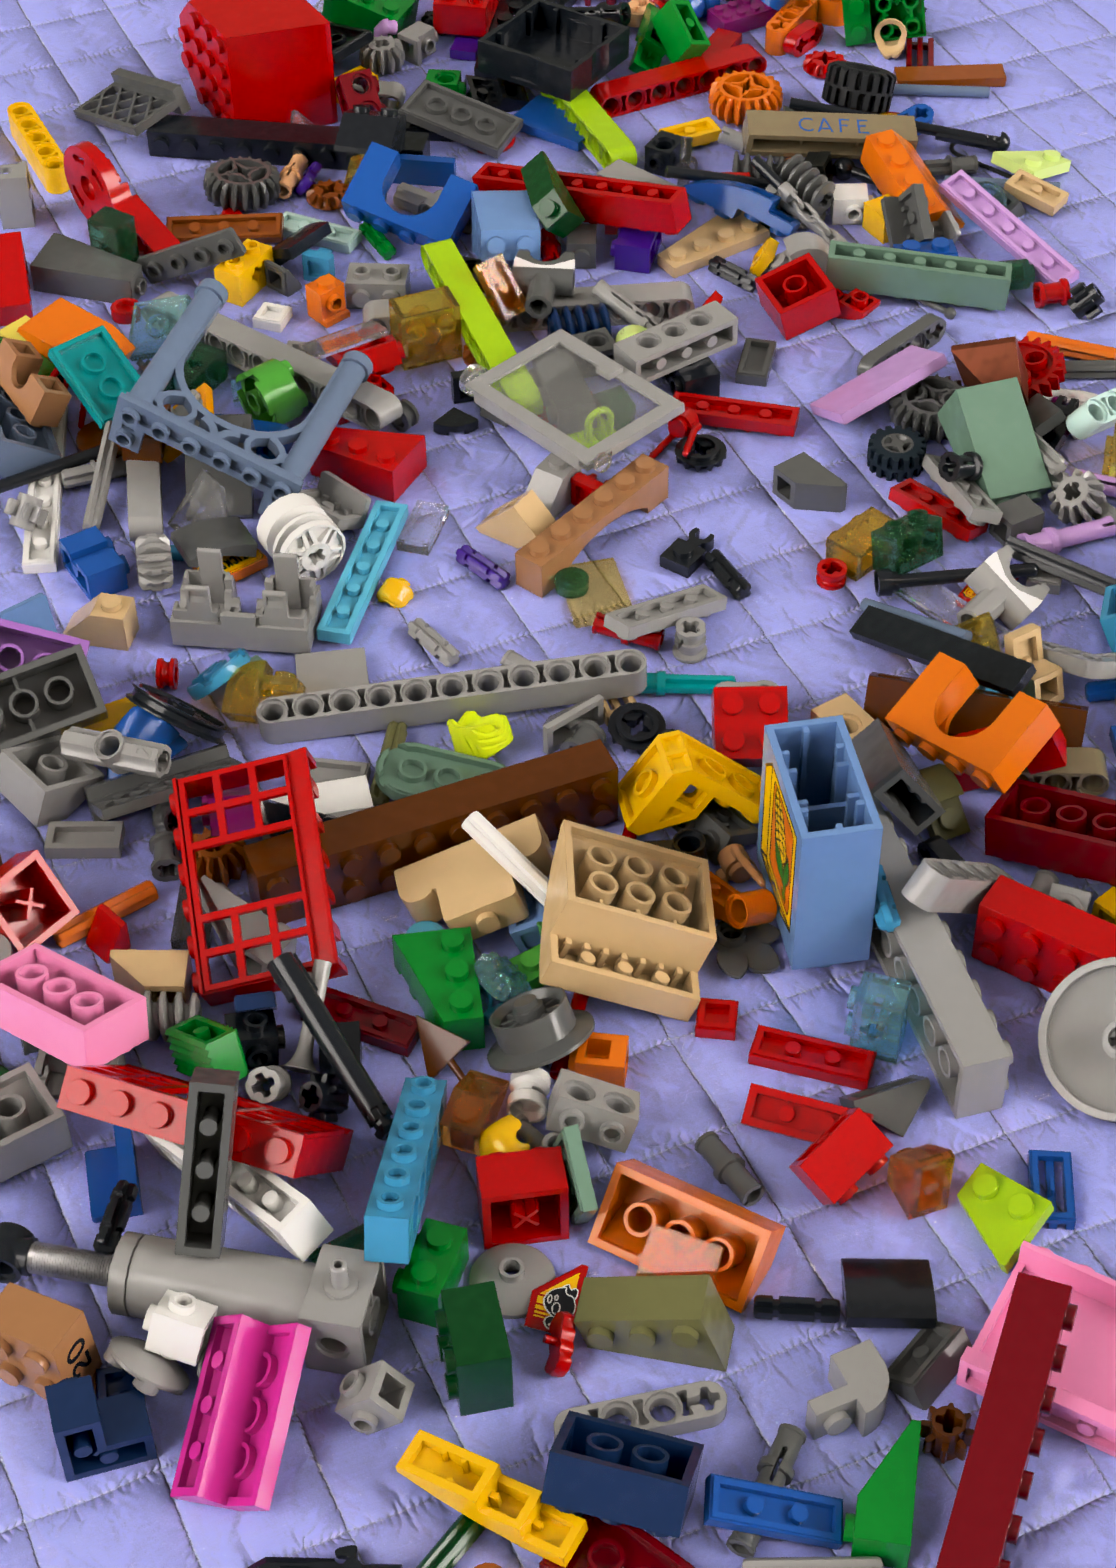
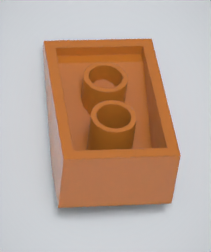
[17,297,136,377]

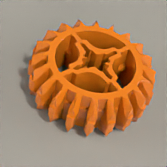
[708,70,783,126]

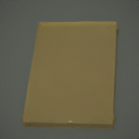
[560,558,632,628]

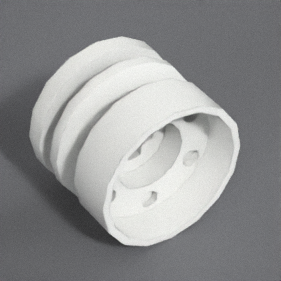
[257,493,346,582]

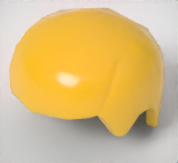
[479,1114,530,1156]

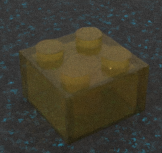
[389,286,462,371]

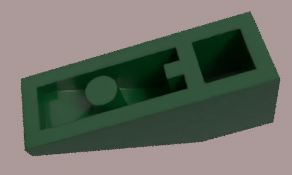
[520,151,585,239]

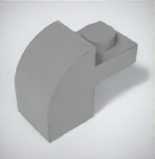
[767,232,830,275]
[805,1339,889,1440]

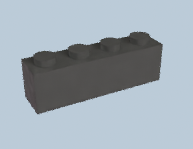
[175,1067,240,1259]

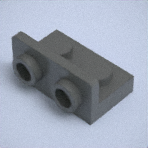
[671,792,758,866]

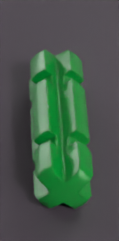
[359,222,397,260]

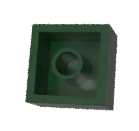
[434,1281,514,1416]

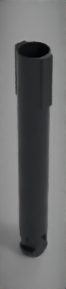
[267,952,393,1141]

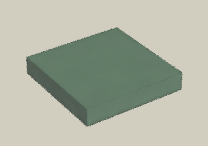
[553,1124,598,1226]

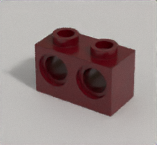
[335,68,386,114]

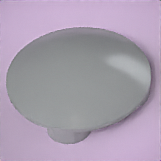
[103,1336,190,1396]

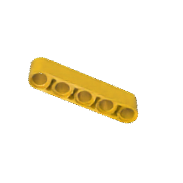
[7,102,70,194]

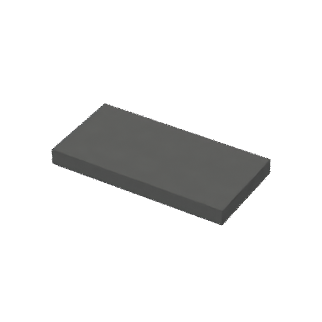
[398,79,523,158]

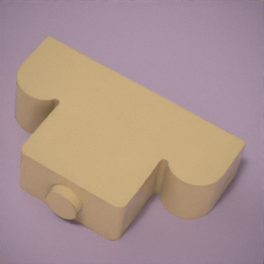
[394,814,553,940]

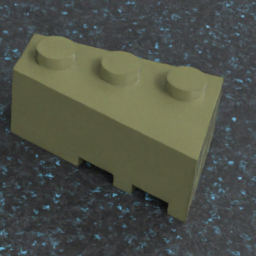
[574,1274,735,1372]

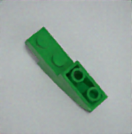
[628,3,667,73]

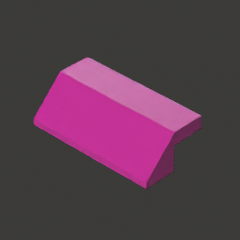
[170,1314,312,1511]

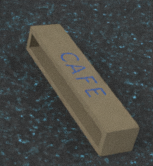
[742,109,918,159]

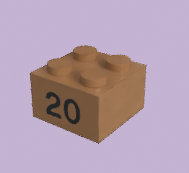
[0,1282,103,1400]

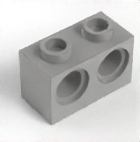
[546,1068,640,1153]

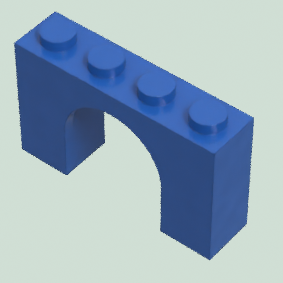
[341,141,479,245]

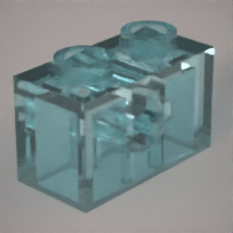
[844,971,912,1064]

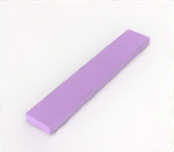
[939,169,1080,285]

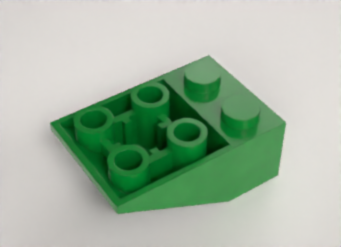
[842,0,926,46]

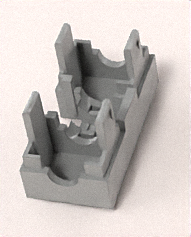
[169,547,322,654]

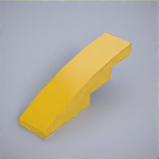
[395,1429,588,1568]

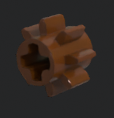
[920,1403,974,1464]

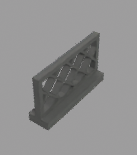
[73,68,191,136]
[83,743,242,821]

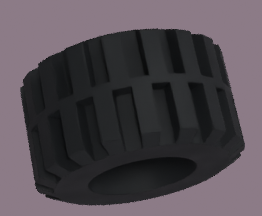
[821,61,897,114]

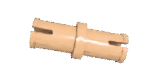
[279,154,308,199]

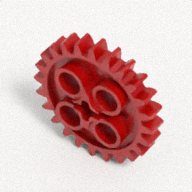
[1017,336,1067,399]

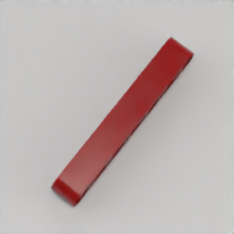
[589,44,767,118]

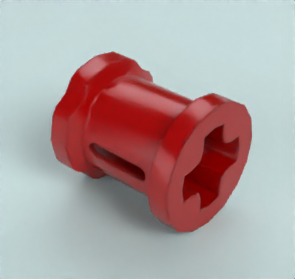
[1033,278,1071,309]

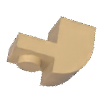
[1004,623,1065,702]

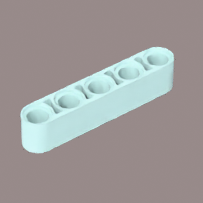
[1066,387,1116,440]

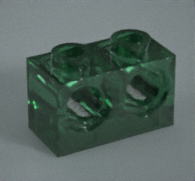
[871,509,943,574]

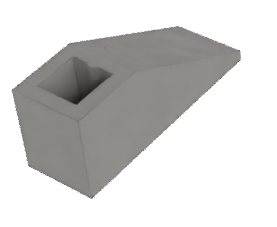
[200,875,297,976]

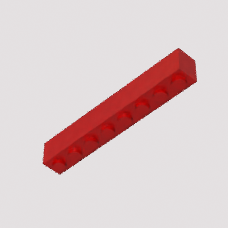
[472,162,692,235]

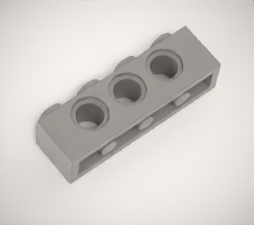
[613,300,738,382]

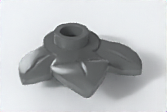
[714,920,781,979]

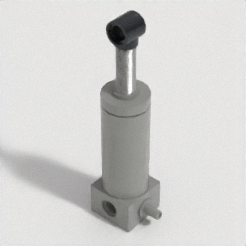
[0,1222,389,1375]

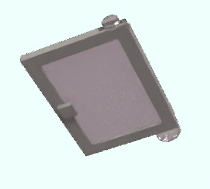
[459,329,685,473]

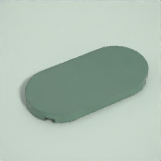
[375,742,506,800]

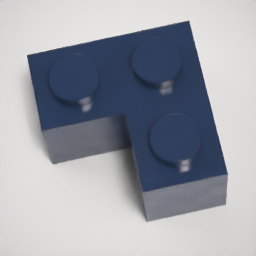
[45,1375,158,1482]

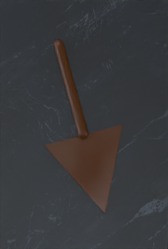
[415,1015,495,1123]

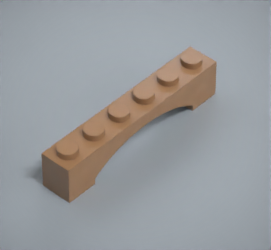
[515,454,669,598]

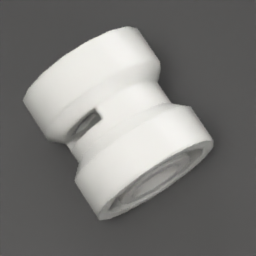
[506,1068,551,1124]

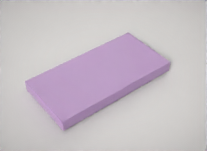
[809,345,948,425]

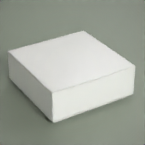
[252,302,293,333]

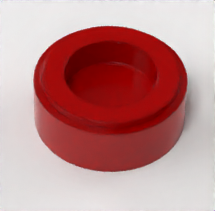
[110,298,142,324]

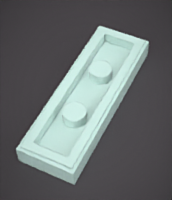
[283,211,363,254]

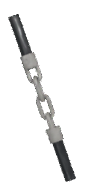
[751,156,848,245]

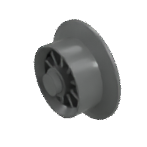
[487,986,595,1073]

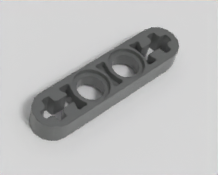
[857,313,946,376]

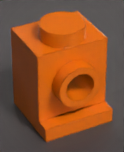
[305,273,350,328]
[568,1032,629,1087]

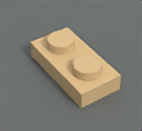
[1004,169,1069,216]

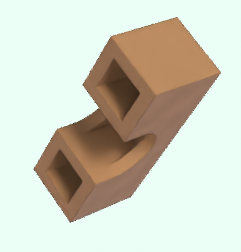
[0,338,72,428]

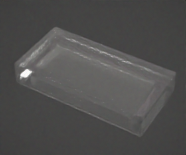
[396,500,449,556]

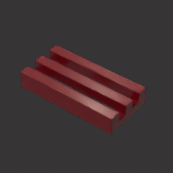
[906,37,934,67]

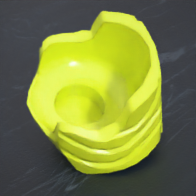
[447,711,513,759]

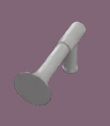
[274,959,332,1074]

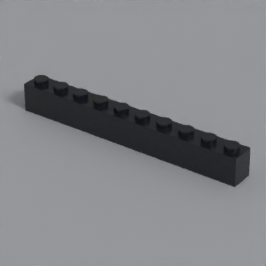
[146,114,430,171]

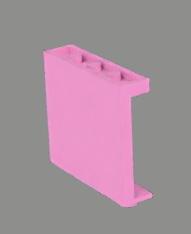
[956,1241,1116,1457]

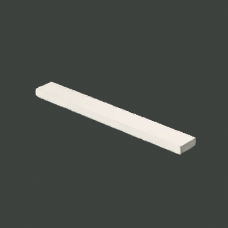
[22,405,68,574]

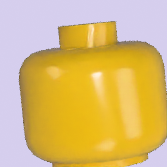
[376,577,414,608]

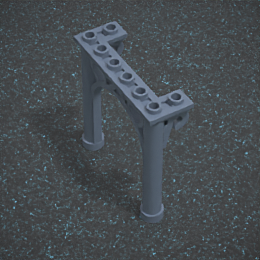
[108,278,373,515]

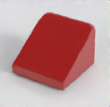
[86,903,131,964]

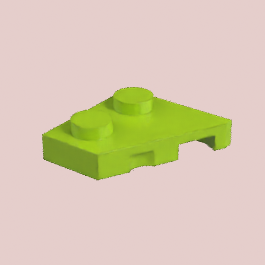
[957,1163,1054,1274]

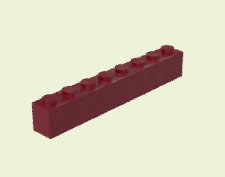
[936,1272,1078,1568]

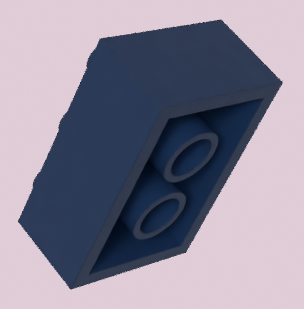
[540,1410,704,1538]

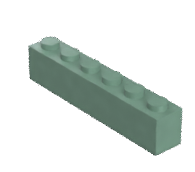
[826,240,1012,311]

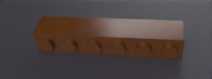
[864,672,1089,747]

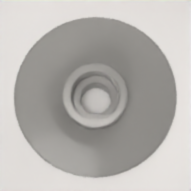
[469,1243,556,1319]

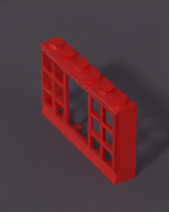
[169,747,348,1007]
[57,1064,354,1178]

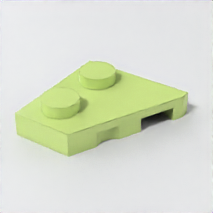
[991,150,1071,179]

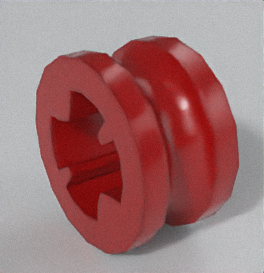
[816,558,847,591]
[155,658,179,690]

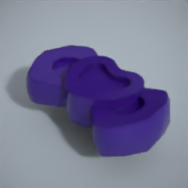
[295,161,323,196]

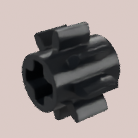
[1067,282,1105,320]
[299,1073,349,1123]

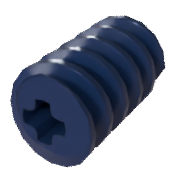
[547,303,612,336]

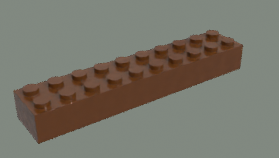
[243,739,618,924]

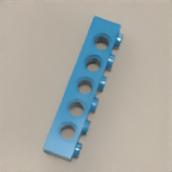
[364,1076,447,1265]

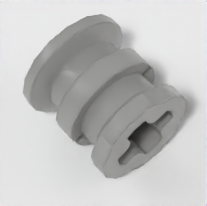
[672,617,707,664]

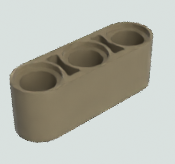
[1017,747,1110,796]

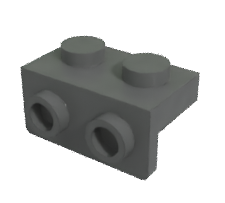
[881,183,934,248]

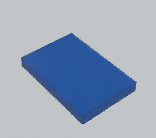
[514,95,585,152]

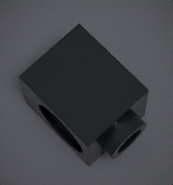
[644,130,686,178]

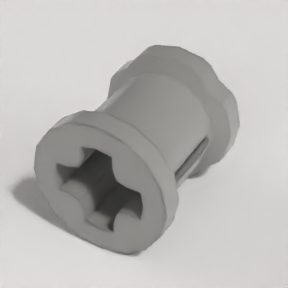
[245,1065,292,1104]

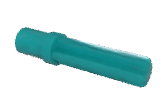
[640,671,736,696]

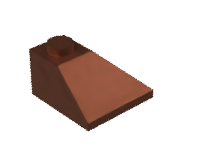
[951,336,1028,406]

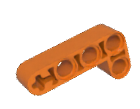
[765,0,844,56]

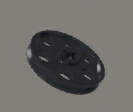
[125,681,231,745]

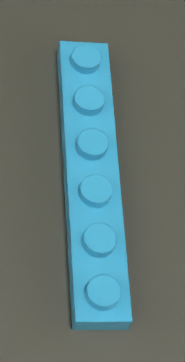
[316,500,409,645]

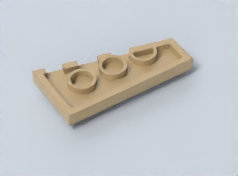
[657,211,770,278]

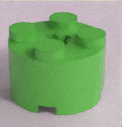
[236,358,308,424]

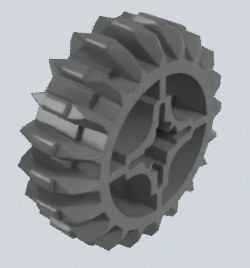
[203,156,281,212]
[889,373,968,444]

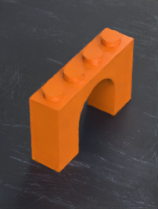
[885,651,1060,794]

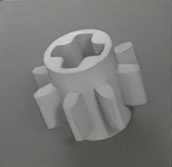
[3,492,49,532]

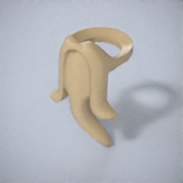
[874,18,907,59]

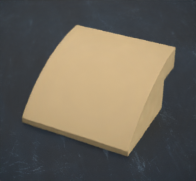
[539,819,717,1022]

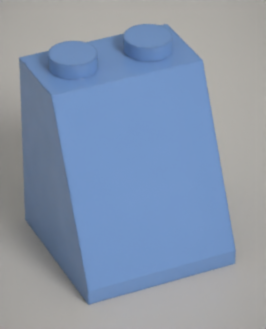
[471,190,541,261]

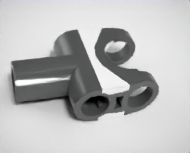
[511,249,575,319]

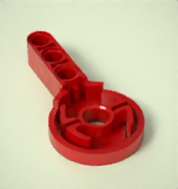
[64,141,180,256]

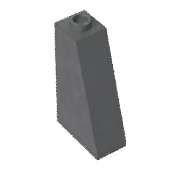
[30,233,147,303]
[852,718,946,836]

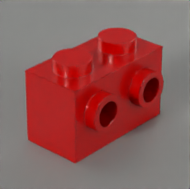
[789,1107,894,1205]

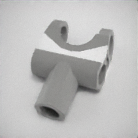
[956,544,1050,636]

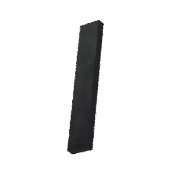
[849,605,1037,698]

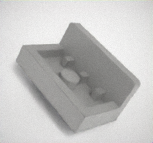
[300,471,371,533]

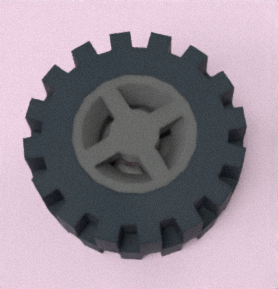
[867,425,927,482]

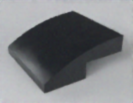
[464,75,529,112]
[272,222,332,266]
[841,1258,937,1329]

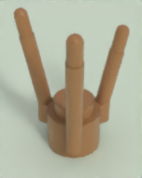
[715,843,766,889]

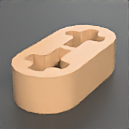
[628,0,655,28]

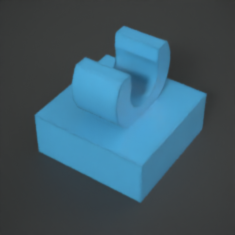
[302,247,335,282]

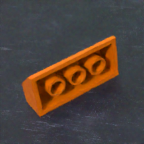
[860,129,965,228]
[587,1159,786,1313]

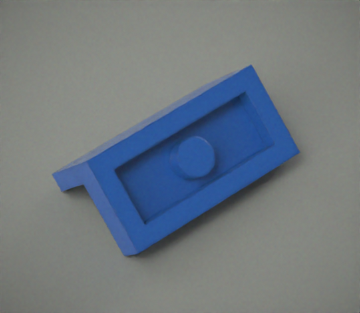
[85,1125,144,1223]

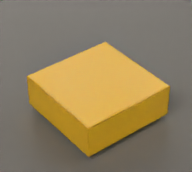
[749,237,779,277]

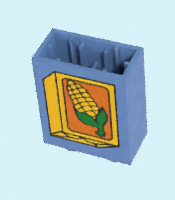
[757,715,883,970]

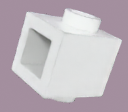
[830,183,874,225]
[142,1289,218,1367]

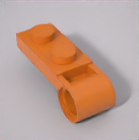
[709,870,777,929]

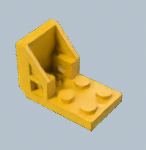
[618,730,761,836]

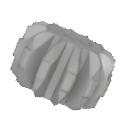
[359,34,405,76]
[1048,468,1107,525]
[135,533,174,592]

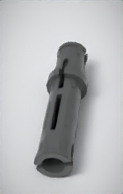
[726,1423,807,1558]

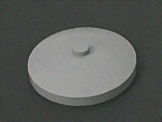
[1038,957,1116,1123]

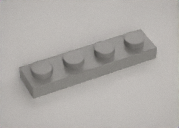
[921,453,1003,526]
[603,584,728,640]

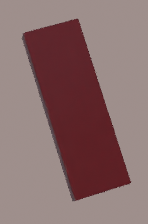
[300,987,420,1057]

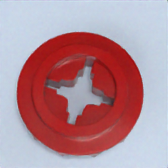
[803,49,846,79]

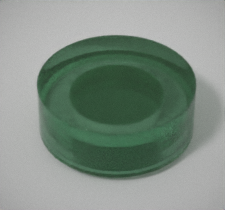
[555,567,589,599]

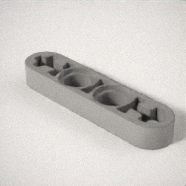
[554,1381,727,1441]

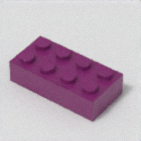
[707,0,778,33]

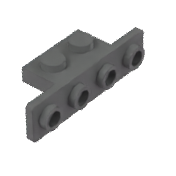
[137,227,247,284]

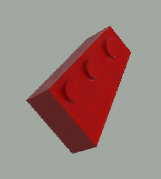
[0,231,33,326]
[310,427,427,503]

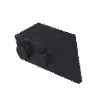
[334,105,407,155]

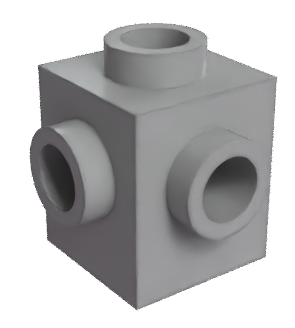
[334,1360,415,1435]

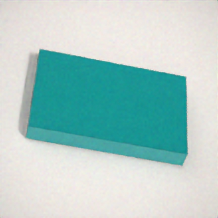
[48,325,140,430]

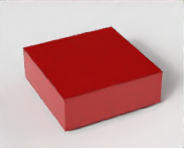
[695,998,739,1041]

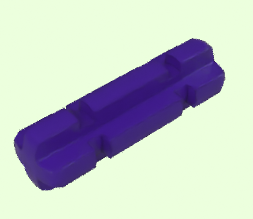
[456,545,511,590]

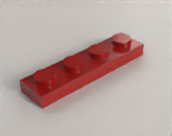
[673,391,800,437]

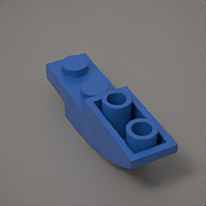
[684,180,801,237]

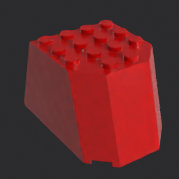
[178,0,338,125]

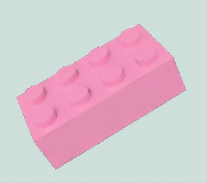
[0,943,149,1066]

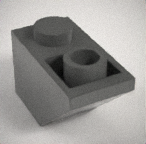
[772,452,847,513]

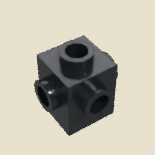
[224,1009,286,1069]

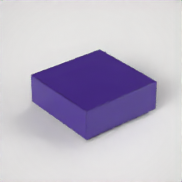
[450,36,479,61]

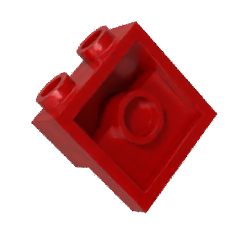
[323,328,406,375]

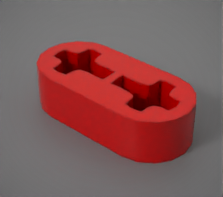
[783,19,824,58]

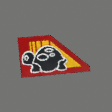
[524,1264,588,1333]

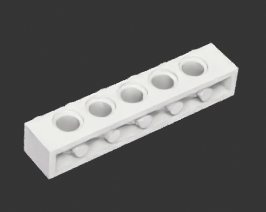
[143,1133,334,1262]

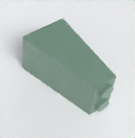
[937,377,1051,505]

